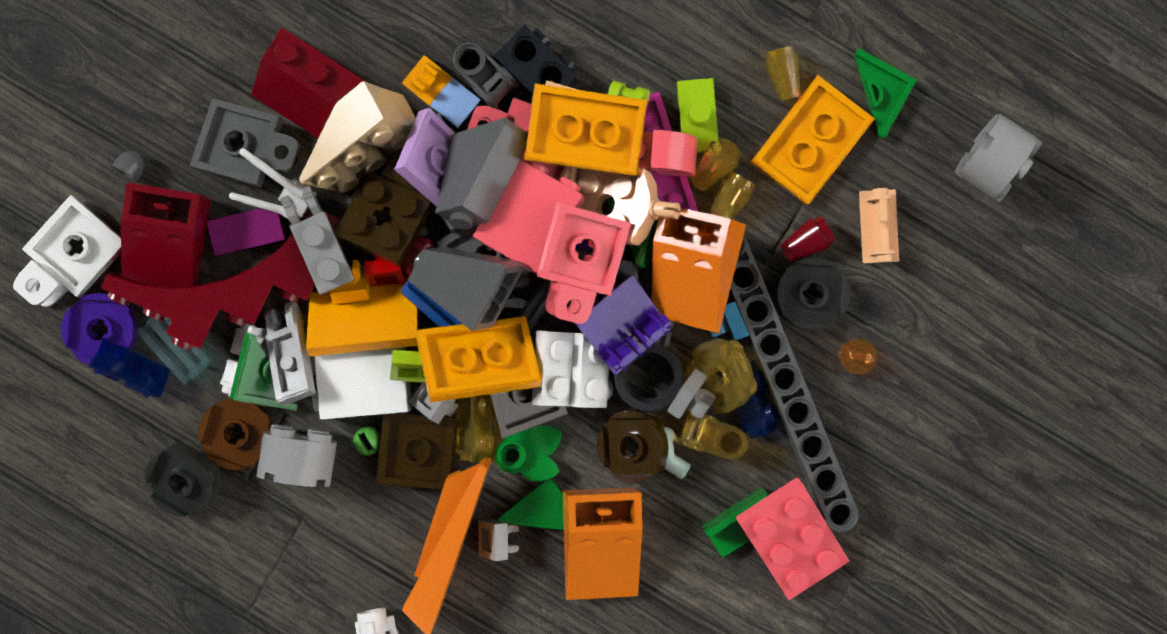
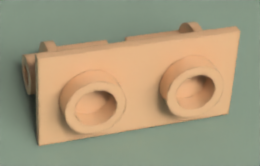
[859,188,899,263]

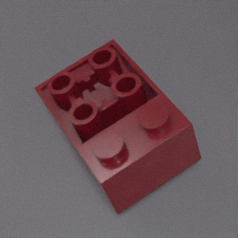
[121,182,212,286]

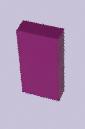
[206,208,287,257]

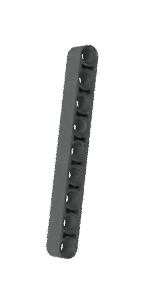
[729,236,859,532]

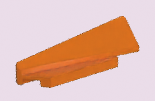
[402,457,492,634]

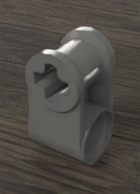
[453,42,520,109]

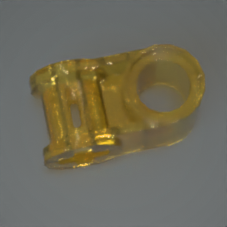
[675,408,748,460]

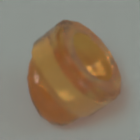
[839,339,877,375]

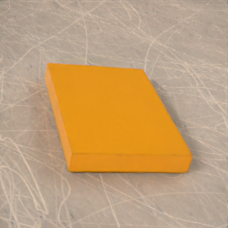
[751,75,875,206]
[524,84,647,176]
[306,283,419,357]
[416,316,542,403]

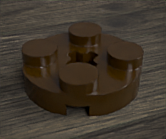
[597,409,669,484]

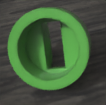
[353,426,381,456]

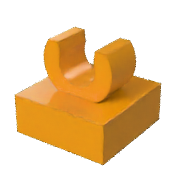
[402,55,452,107]
[330,259,370,304]

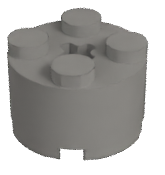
[955,113,1042,203]
[257,424,337,487]

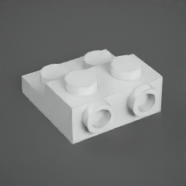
[532,331,613,408]

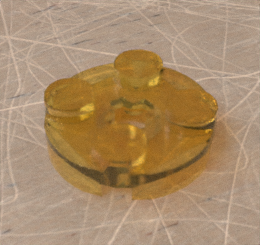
[687,339,757,413]

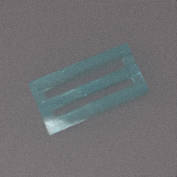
[136,317,214,385]

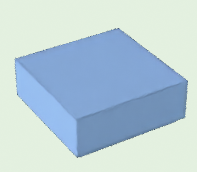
[430,77,481,129]

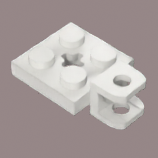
[13,195,121,307]

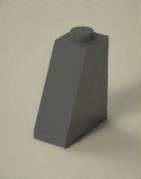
[436,117,528,230]
[408,247,526,331]

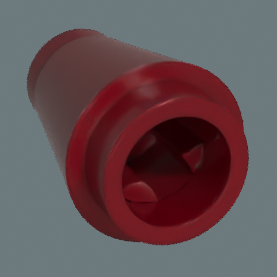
[780,215,836,263]

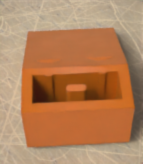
[652,208,746,333]
[563,487,643,600]

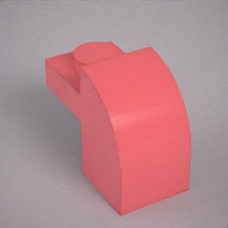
[638,130,698,177]

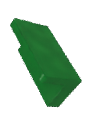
[702,487,768,558]

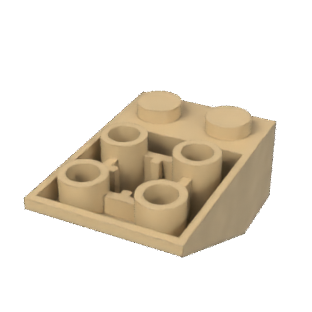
[299,81,416,192]

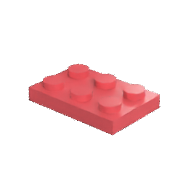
[735,477,849,600]

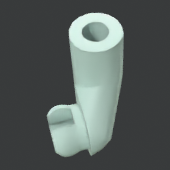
[664,427,691,480]

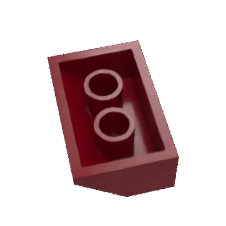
[251,27,366,139]

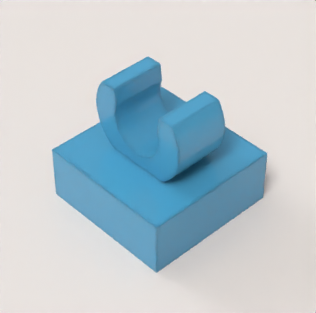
[710,301,749,341]

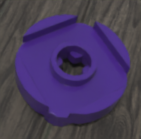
[61,293,138,366]

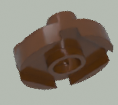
[198,398,273,470]

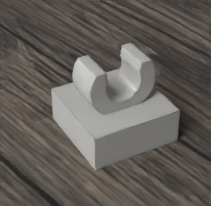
[667,369,716,419]
[409,382,459,424]
[478,519,519,561]

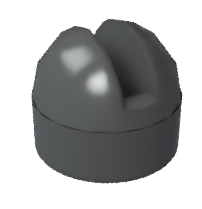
[112,151,145,182]

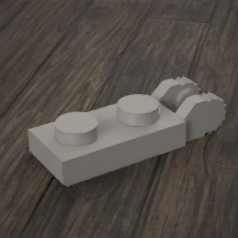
[280,186,355,295]
[265,301,316,406]

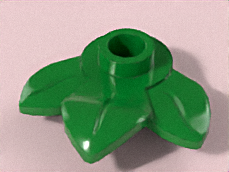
[494,426,562,482]

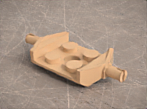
[557,166,681,246]

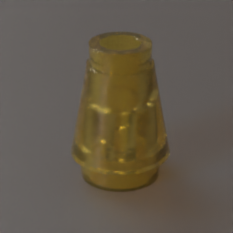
[763,45,801,101]
[690,137,742,191]
[709,170,756,220]

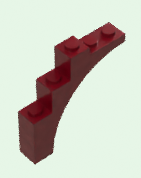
[101,209,341,351]

